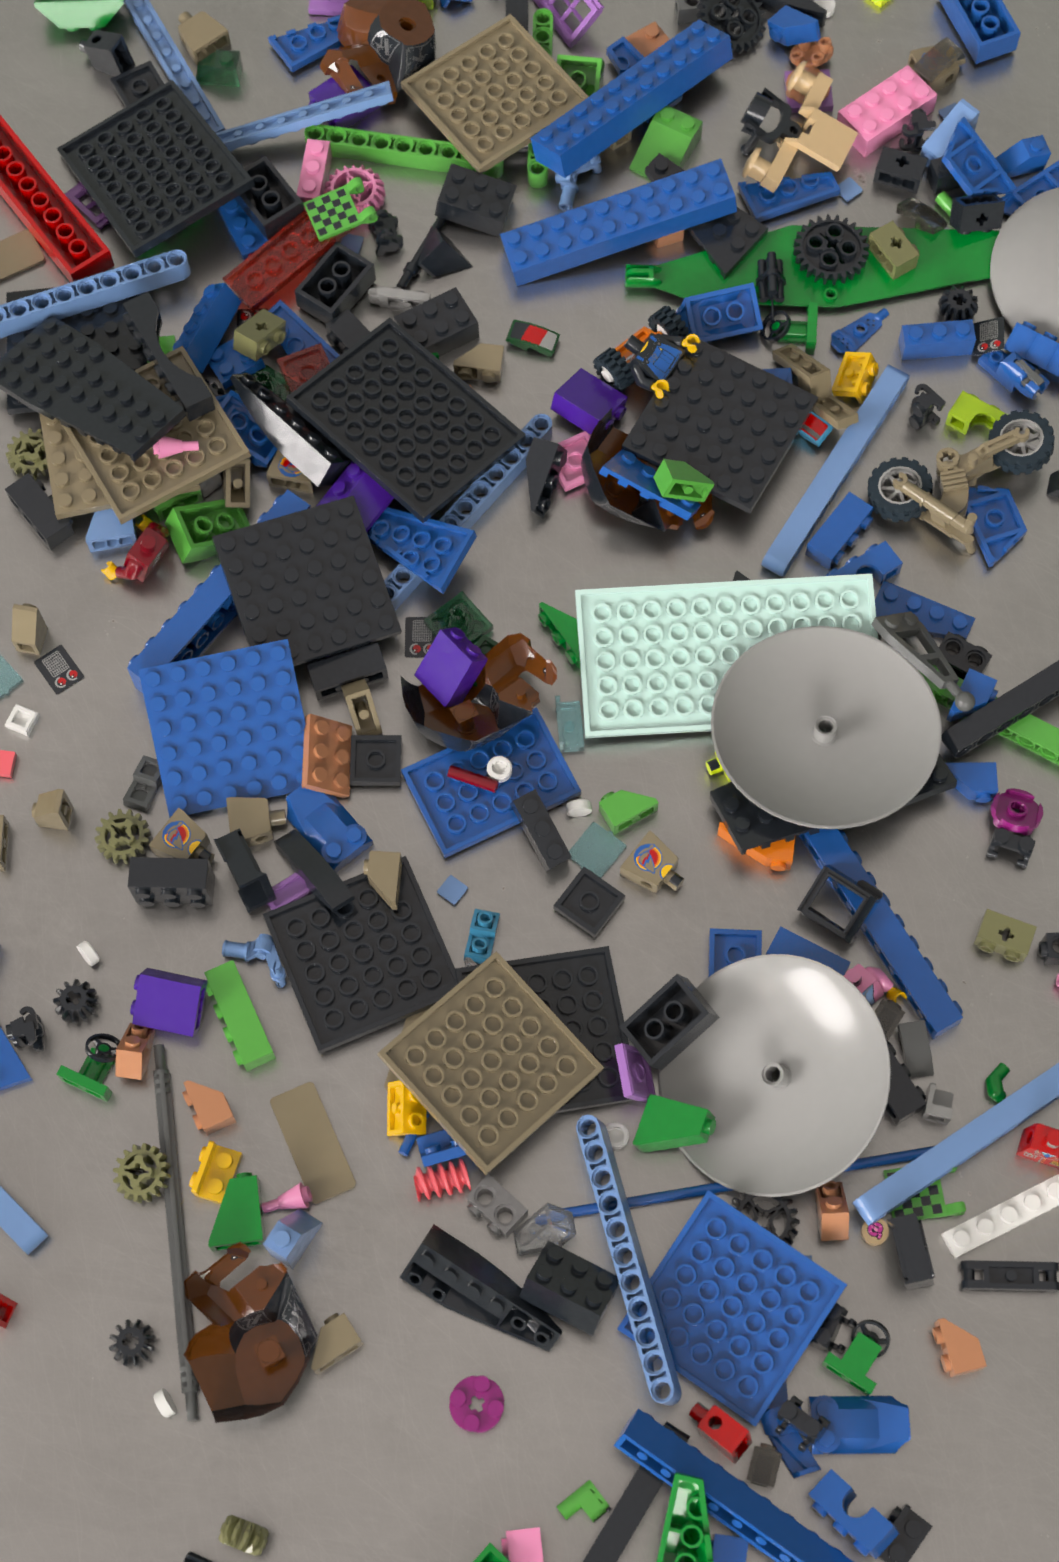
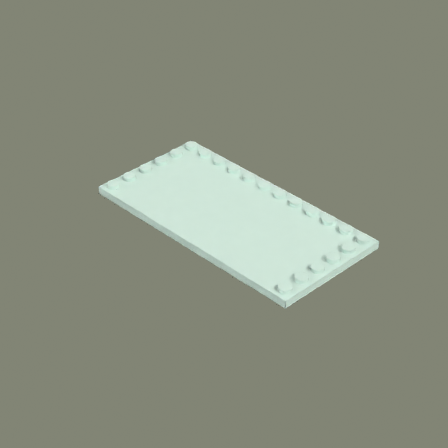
[575,574,878,738]

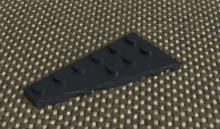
[645,153,768,279]

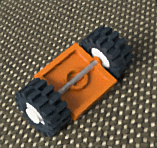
[593,305,690,392]

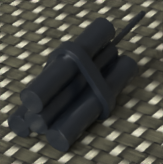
[756,251,786,320]

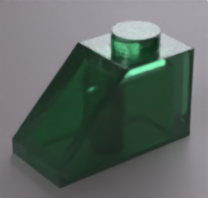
[196,50,243,87]

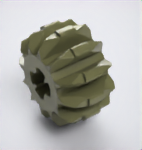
[218,1515,269,1556]

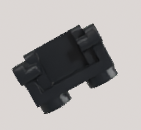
[899,109,936,151]
[368,209,403,256]
[909,384,946,429]
[986,828,1035,869]
[6,1006,44,1052]
[809,1303,857,1353]
[775,1395,831,1452]

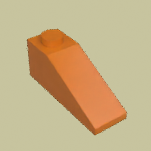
[717,822,796,871]

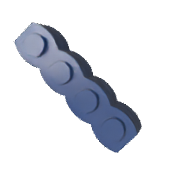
[1004,321,1059,377]

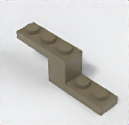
[772,344,859,430]

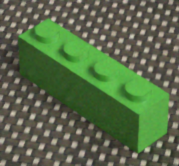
[204,960,276,1071]

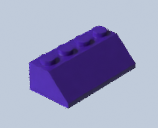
[316,461,394,532]

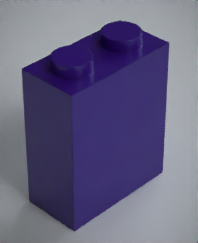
[308,64,380,128]
[550,368,627,435]
[414,627,488,708]
[130,968,208,1037]

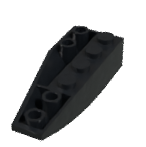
[230,373,352,487]
[400,1224,563,1351]

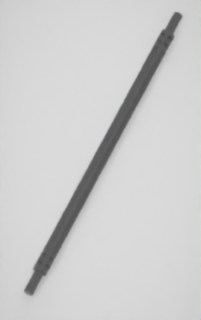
[153,1044,199,1421]

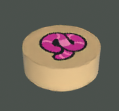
[861,1219,889,1246]

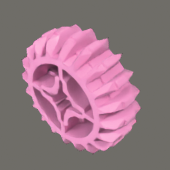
[323,163,386,214]

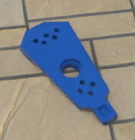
[831,308,889,354]

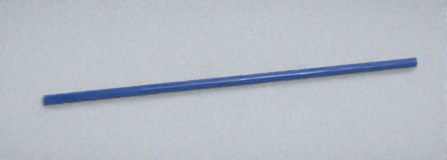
[534,1146,934,1224]

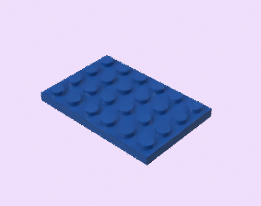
[401,707,581,858]

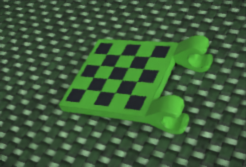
[303,177,378,242]
[883,1167,966,1220]

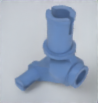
[555,155,602,211]
[222,934,286,988]

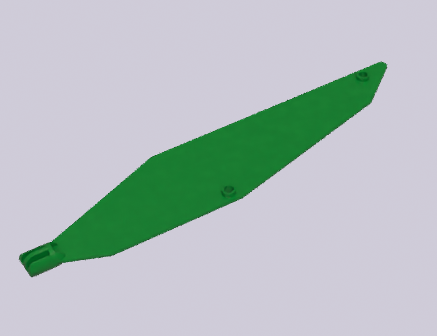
[625,225,1000,307]

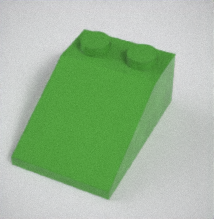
[557,54,605,96]
[630,105,703,179]
[165,499,250,564]

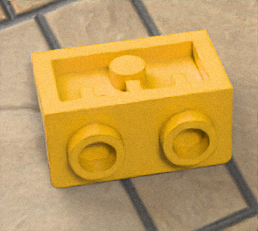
[832,352,879,405]
[387,1080,426,1137]
[189,1140,243,1204]

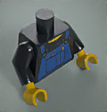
[624,333,700,399]

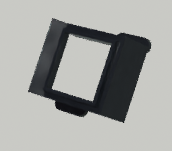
[214,828,277,914]
[797,865,883,944]
[886,1213,935,1291]

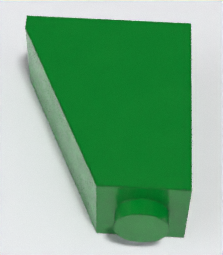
[633,1094,716,1153]
[208,1172,266,1252]

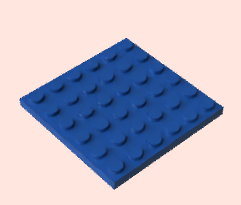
[138,639,306,818]
[617,1190,847,1427]

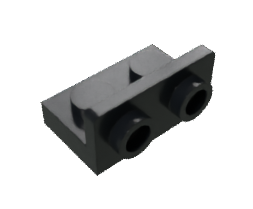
[878,1504,933,1562]

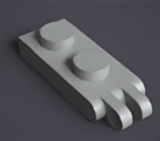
[368,287,431,311]

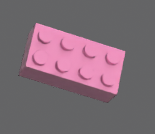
[837,65,938,158]

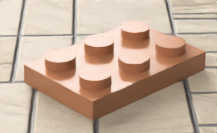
[302,714,352,799]

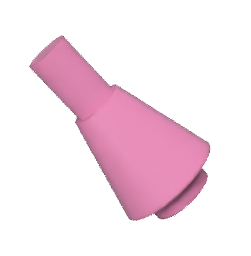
[153,436,199,459]
[261,1182,312,1214]

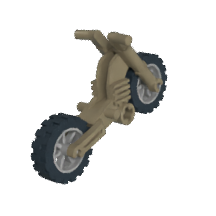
[868,410,1055,554]

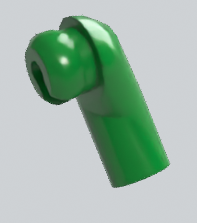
[985,1062,1010,1103]

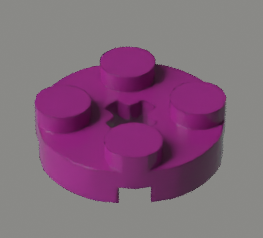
[990,788,1044,835]
[449,1375,505,1433]

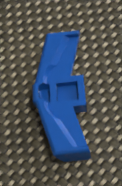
[760,1381,821,1478]

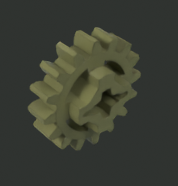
[6,428,48,479]
[94,808,151,864]
[113,1143,171,1203]

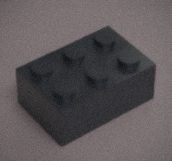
[234,156,307,242]
[435,163,517,238]
[294,241,376,324]
[394,287,479,357]
[128,857,215,908]
[619,974,720,1070]
[519,1241,619,1336]

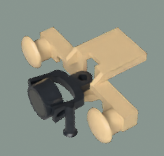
[740,61,858,193]

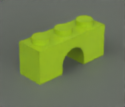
[945,391,1021,449]

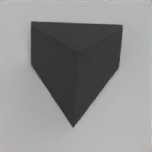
[417,225,473,277]

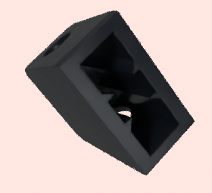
[79,30,135,77]

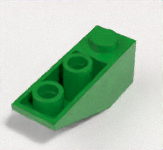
[538,602,580,669]

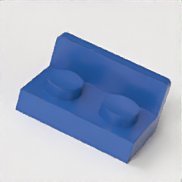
[416,1129,467,1167]

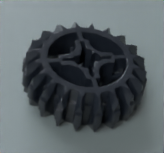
[732,1192,800,1246]

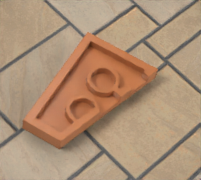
[625,21,670,57]

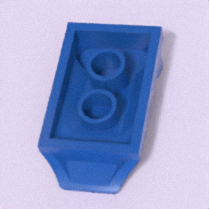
[676,282,763,342]
[215,390,278,468]
[286,785,374,873]
[808,1395,911,1455]

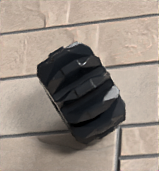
[938,285,978,322]
[53,979,99,1024]
[109,1319,157,1367]

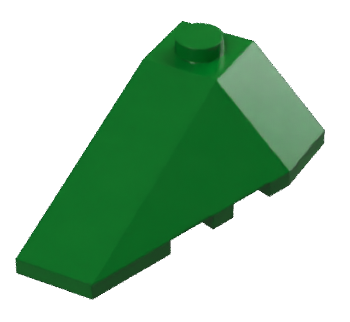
[656,1472,713,1562]

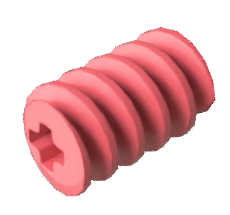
[414,1158,471,1202]

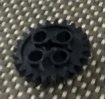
[696,0,767,54]
[793,214,870,285]

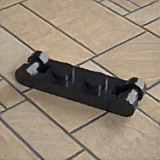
[960,1260,1059,1292]

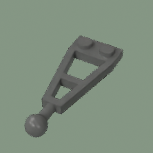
[871,611,975,712]

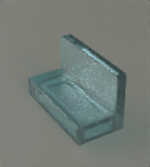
[555,695,584,752]

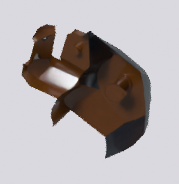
[319,0,436,105]
[581,407,715,532]
[401,633,557,752]
[183,1242,318,1423]

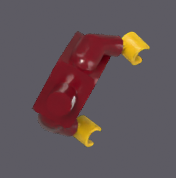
[101,514,169,583]

